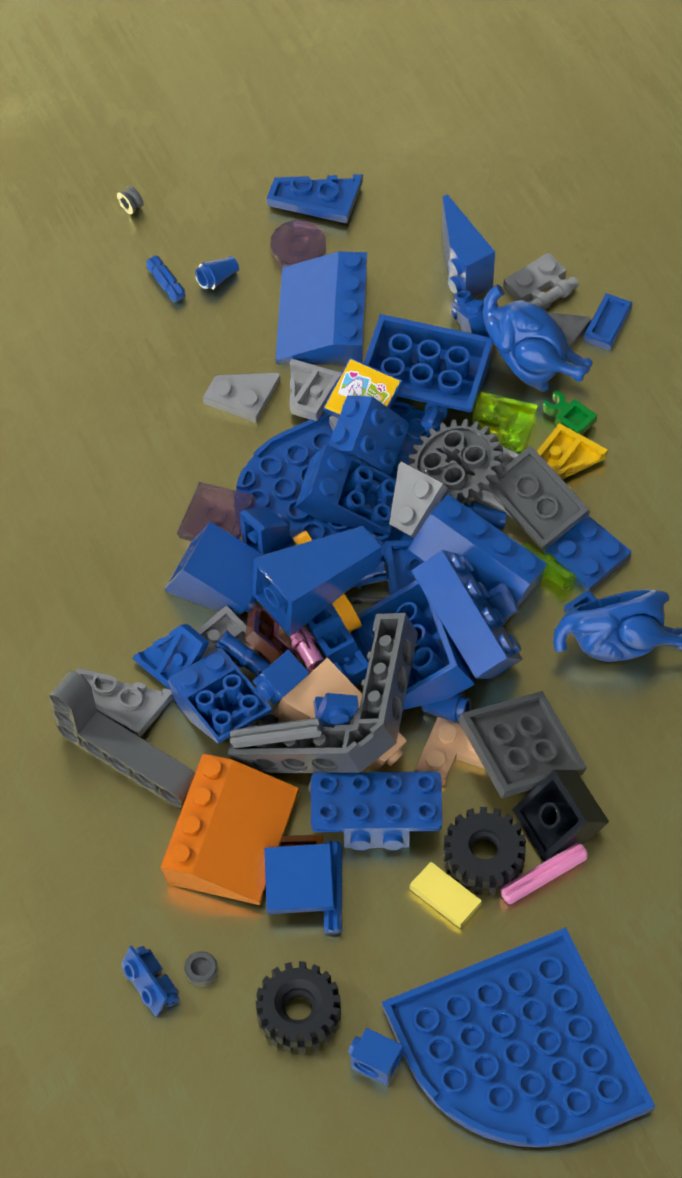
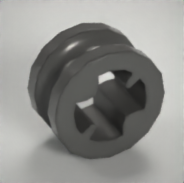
[117,185,144,214]

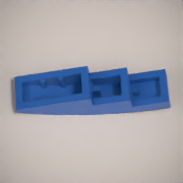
[306,604,368,686]

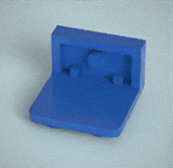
[329,395,409,475]

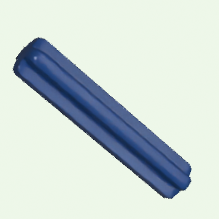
[324,841,342,935]

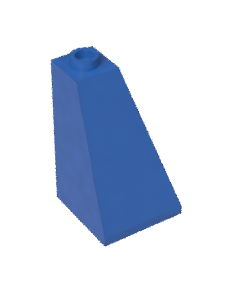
[252,526,382,637]

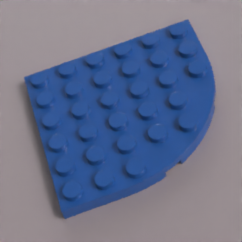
[382,928,655,1147]

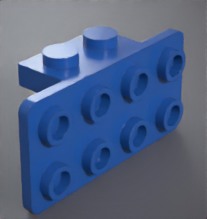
[311,771,442,851]

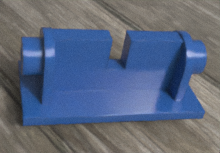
[121,946,180,1017]

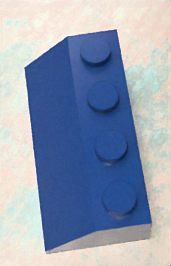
[407,494,547,622]

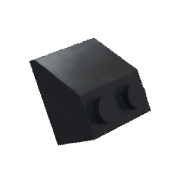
[512,770,609,862]

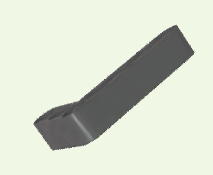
[49,670,195,807]

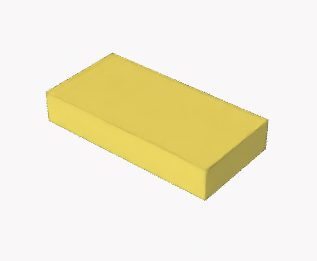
[410,862,482,929]

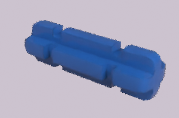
[146,255,186,302]

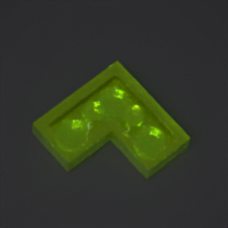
[473,392,538,454]

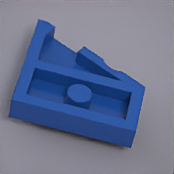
[132,624,210,690]

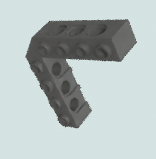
[227,613,418,773]

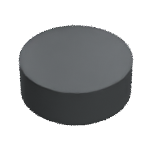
[184,951,218,987]

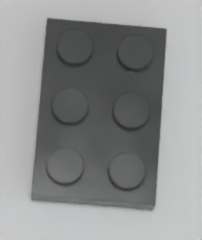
[490,445,590,551]

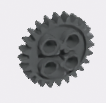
[408,419,505,506]

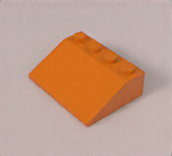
[161,753,300,905]

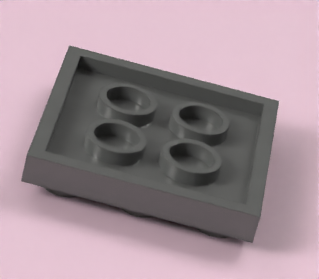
[458,691,587,799]

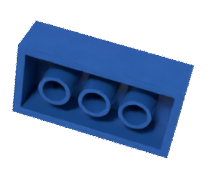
[411,550,523,679]

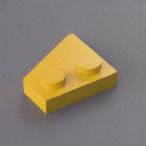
[537,423,608,480]

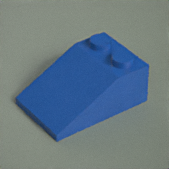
[442,194,495,297]

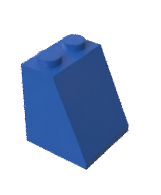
[164,522,263,617]

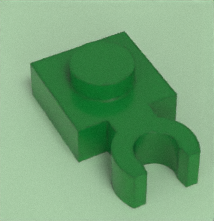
[543,391,597,435]

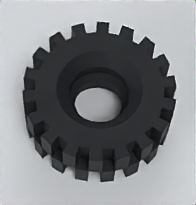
[443,807,526,895]
[256,961,341,1054]

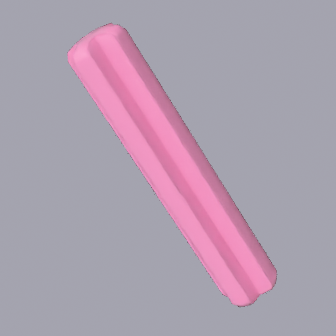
[500,843,588,904]

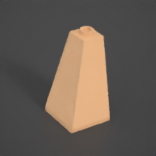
[272,658,407,770]

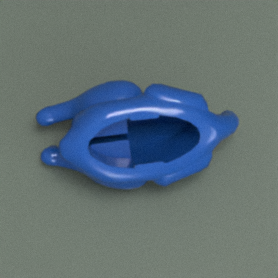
[483,284,593,392]
[553,589,682,662]

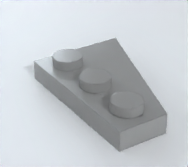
[75,668,173,737]

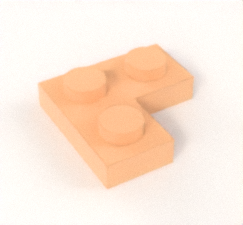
[415,717,485,786]

